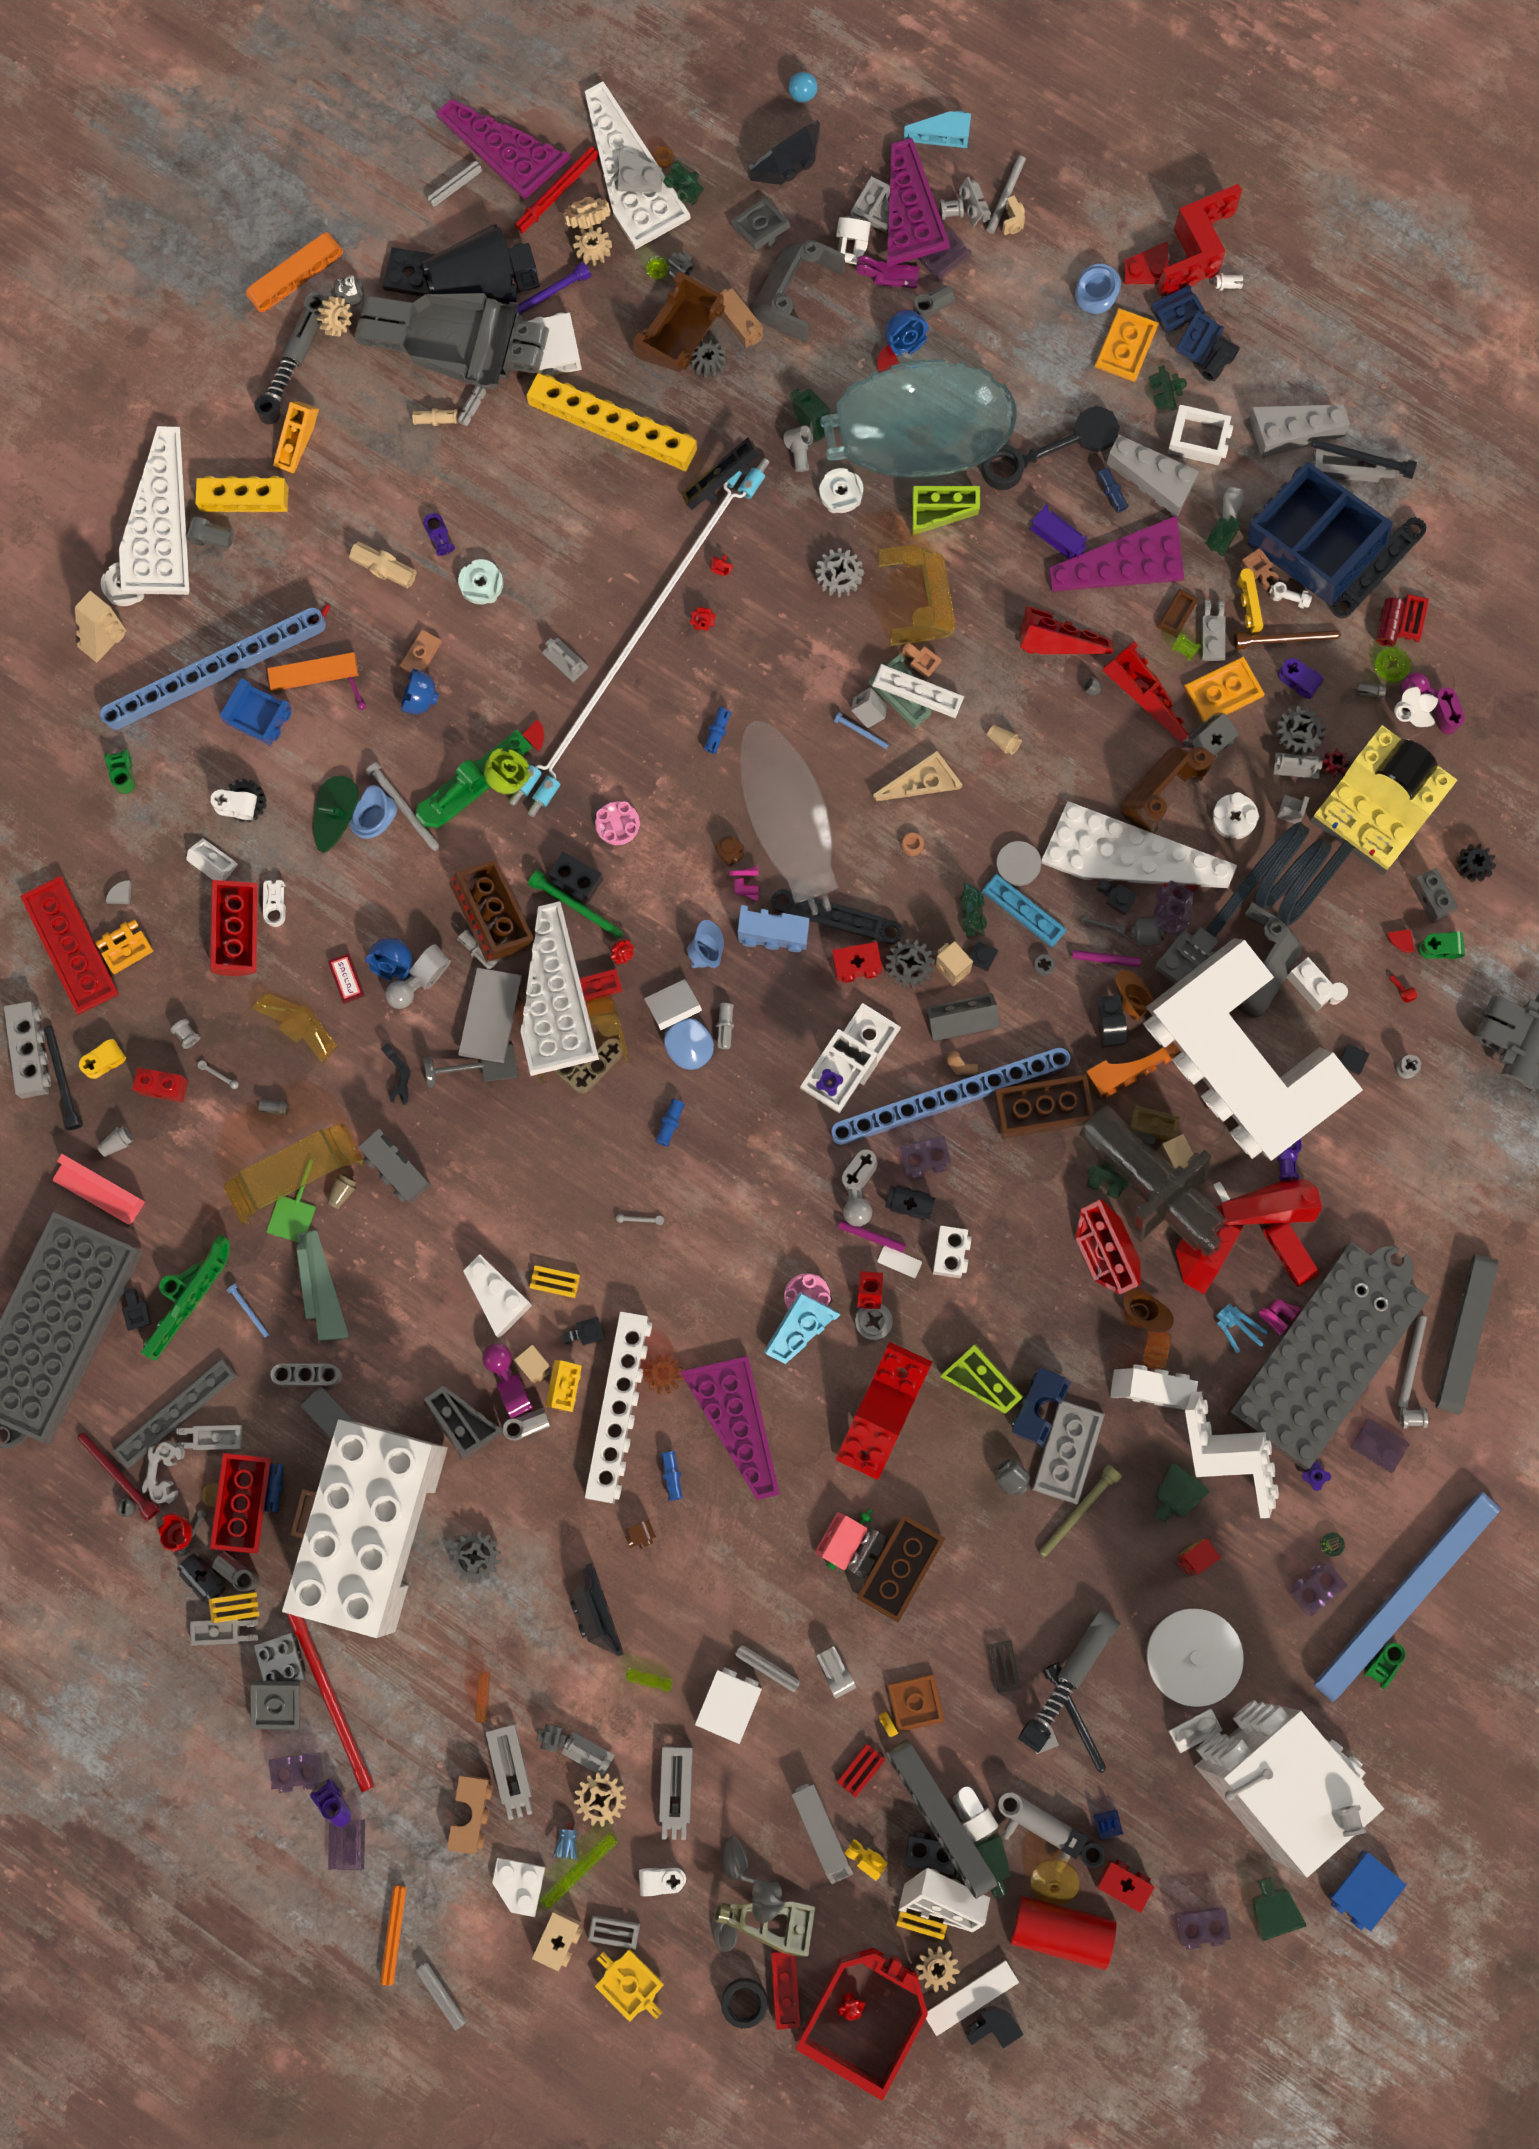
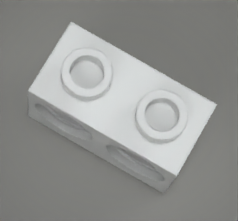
[933,1226,972,1278]

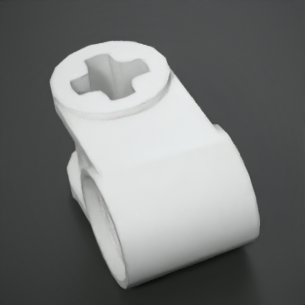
[211,790,257,820]
[639,1868,686,1896]

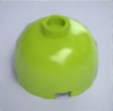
[484,748,530,794]

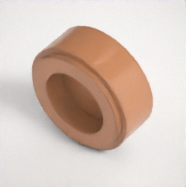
[901,832,924,856]

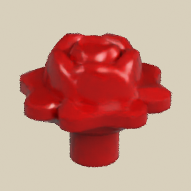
[690,606,716,631]
[610,939,635,965]
[838,1993,865,2021]

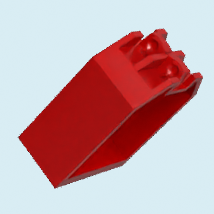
[795,1947,928,2101]

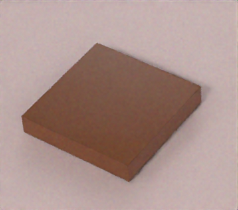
[887,1674,945,1732]

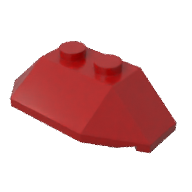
[1075,1199,1141,1295]
[1175,1204,1244,1295]

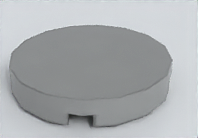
[996,841,1042,887]

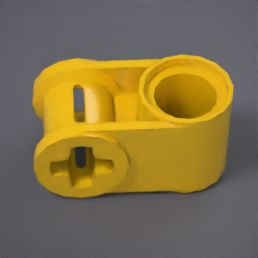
[79,1039,126,1079]

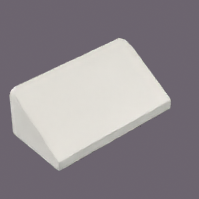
[187,838,238,881]

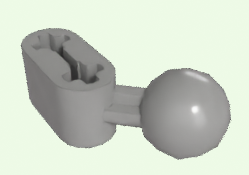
[385,944,451,1009]
[842,1150,878,1227]

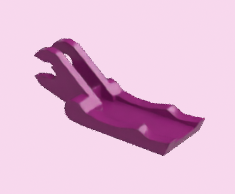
[856,256,920,289]

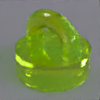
[646,256,668,279]

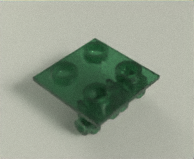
[960,882,987,936]

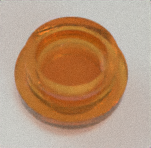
[653,146,674,168]

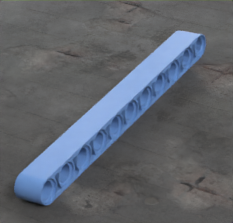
[100,608,326,730]
[831,1048,1070,1145]
[1314,1491,1501,1702]

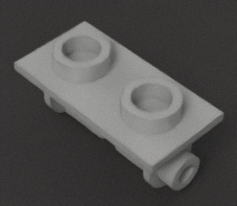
[958,177,991,227]
[542,638,589,682]
[1274,752,1322,779]
[846,1527,886,1578]
[562,1732,615,1777]

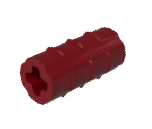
[1376,598,1405,647]

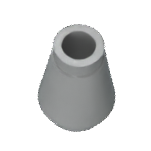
[1223,488,1245,522]
[97,1126,134,1157]

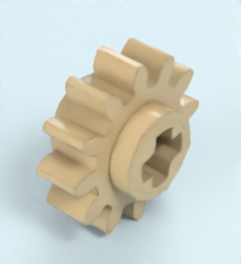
[573,226,612,266]
[317,296,352,337]
[916,1946,960,1992]

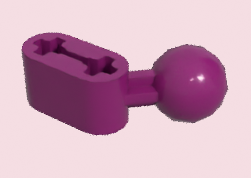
[1401,672,1465,735]
[482,1343,533,1419]

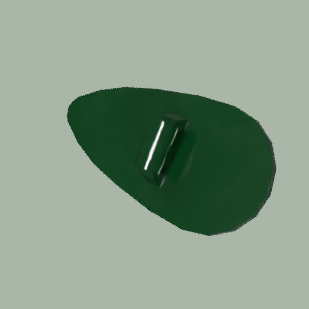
[314,776,359,853]

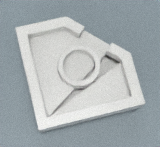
[492,1857,545,1917]

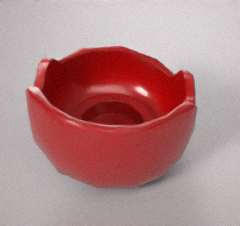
[158,1513,193,1552]

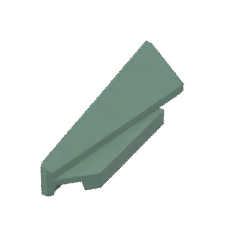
[297,1230,349,1342]

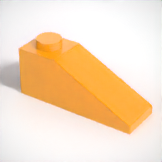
[273,401,319,473]

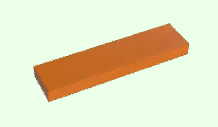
[267,652,359,691]

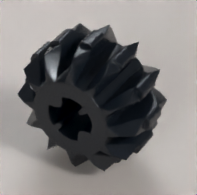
[1456,844,1496,882]

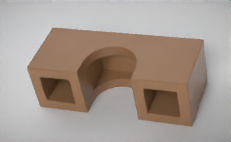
[447,1774,493,1855]

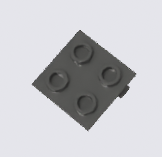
[254,1633,307,1681]

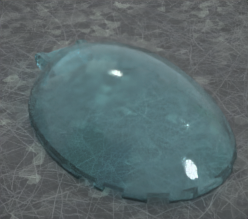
[820,359,1017,479]

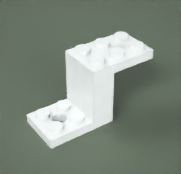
[800,1003,901,1113]
[1185,1392,1279,1518]

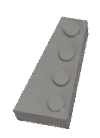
[1248,405,1350,458]
[1107,435,1199,517]

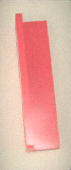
[53,1154,145,1225]

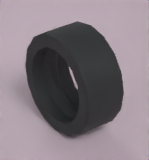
[982,445,1024,490]
[721,1978,768,2029]

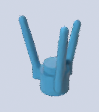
[1216,1304,1268,1353]

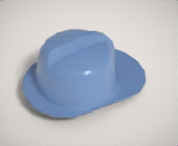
[687,920,724,968]

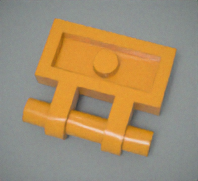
[95,919,154,974]

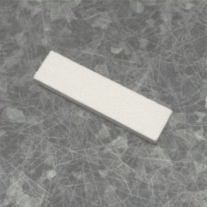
[872,664,964,718]
[926,1960,1019,2036]

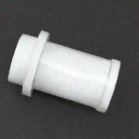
[1214,273,1243,291]

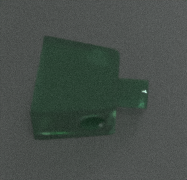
[789,388,833,443]
[1153,1463,1210,1523]
[975,1834,1011,1899]
[1252,1877,1307,1941]

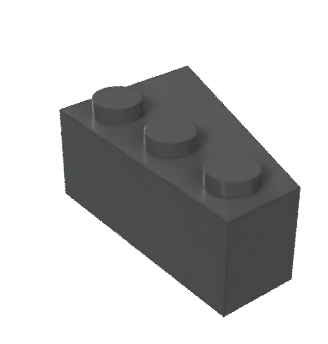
[358,1129,431,1204]
[424,1386,503,1461]

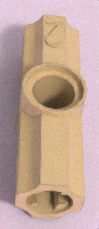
[349,541,417,589]

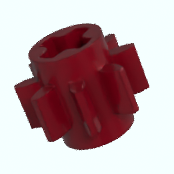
[1322,748,1351,778]

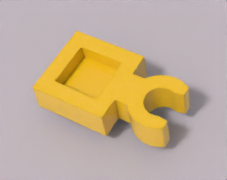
[845,1839,888,1881]

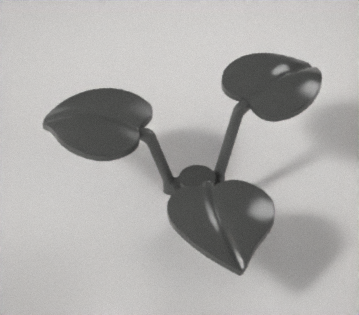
[712,1835,785,1953]

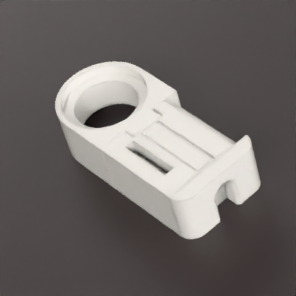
[263,880,286,927]

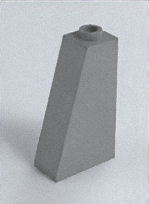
[792,1784,854,1884]

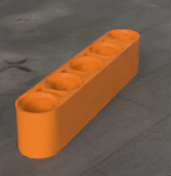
[245,232,343,312]

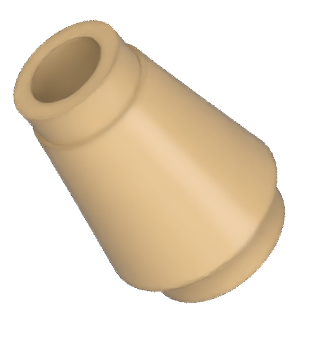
[987,725,1022,755]

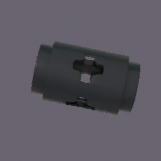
[885,1185,935,1220]
[177,1553,226,1604]

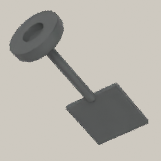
[423,1044,518,1089]

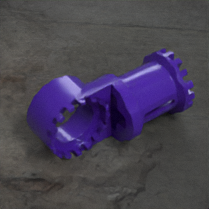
[424,513,455,556]
[1277,1139,1302,1181]

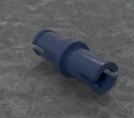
[1097,467,1129,513]

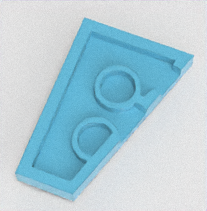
[764,1292,840,1364]

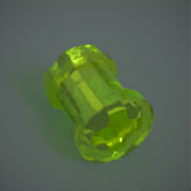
[1171,633,1201,662]

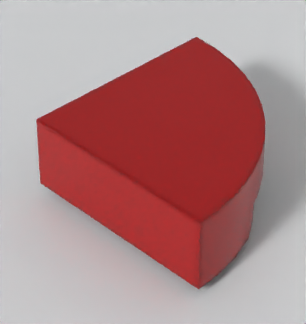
[877,345,899,373]
[522,719,545,752]
[1386,929,1415,953]

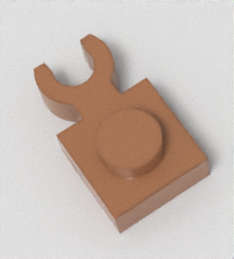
[1241,548,1279,590]

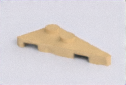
[873,751,962,801]

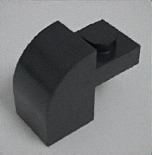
[1097,995,1127,1048]
[965,2006,1024,2049]

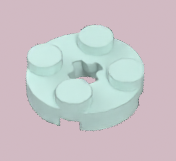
[458,559,503,604]

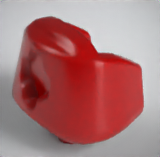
[710,554,733,576]

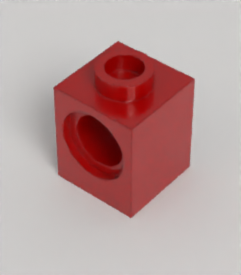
[857,1271,883,1309]

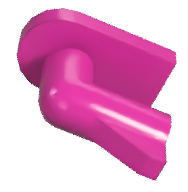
[729,866,758,901]
[1259,1299,1301,1336]

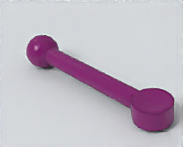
[348,677,366,710]

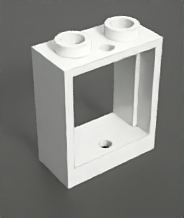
[1167,405,1233,466]

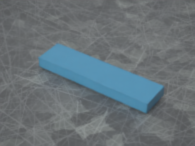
[982,873,1067,948]

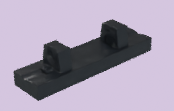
[681,437,759,510]

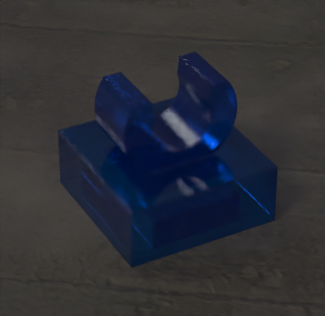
[1093,1809,1123,1840]

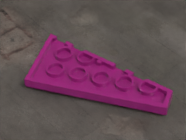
[887,138,950,267]
[1049,515,1184,591]

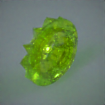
[1375,647,1411,682]

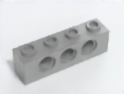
[4,1001,51,1099]

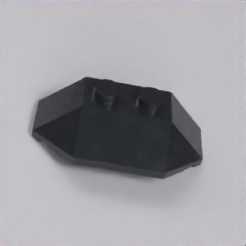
[748,120,820,185]
[570,1563,624,1656]

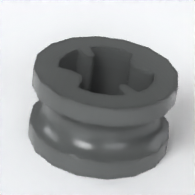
[1034,954,1055,976]

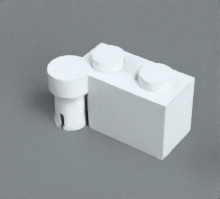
[1286,957,1348,1012]

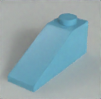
[904,111,971,148]

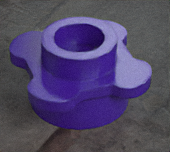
[816,1069,843,1096]
[1302,1462,1331,1491]

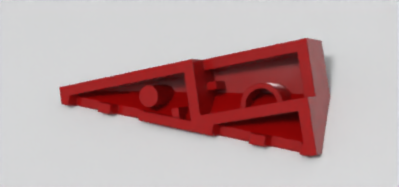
[1102,641,1189,745]

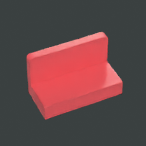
[814,1512,868,1570]

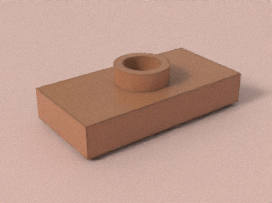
[399,630,442,674]

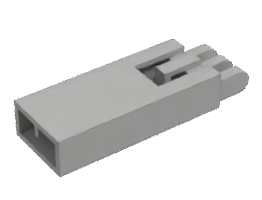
[1313,448,1397,482]
[486,1724,533,1820]
[659,1747,693,1840]

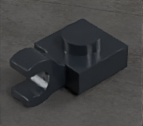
[1096,879,1138,915]
[122,1288,152,1331]
[562,1316,605,1346]

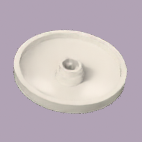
[1146,1609,1244,1707]

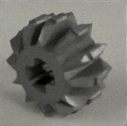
[690,340,727,379]

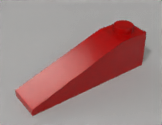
[1019,606,1113,654]
[1220,1179,1322,1225]

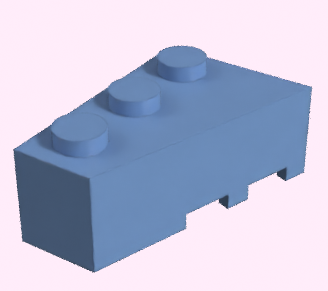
[738,905,809,952]

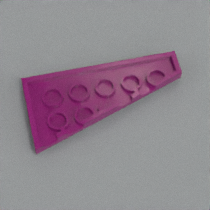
[436,99,571,200]
[680,1356,780,1500]

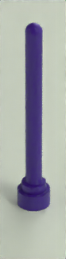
[517,261,592,314]

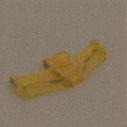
[252,993,338,1064]

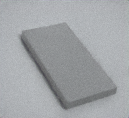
[459,968,522,1063]
[1032,1401,1105,1505]

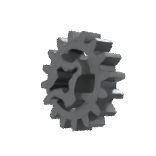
[1276,706,1326,755]
[885,939,935,990]
[449,1532,501,1583]

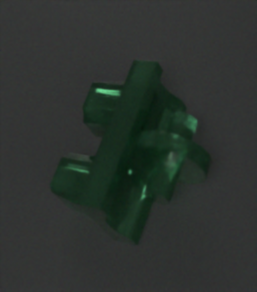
[663,161,704,206]
[1149,365,1187,411]
[1205,515,1240,557]
[1086,1158,1130,1199]

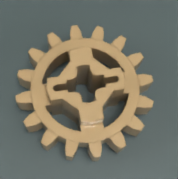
[563,197,611,229]
[574,1772,627,1827]

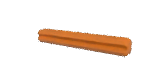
[380,1885,406,1986]

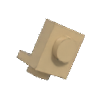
[1002,195,1025,235]

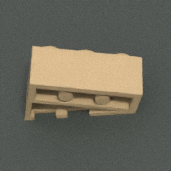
[75,591,127,663]

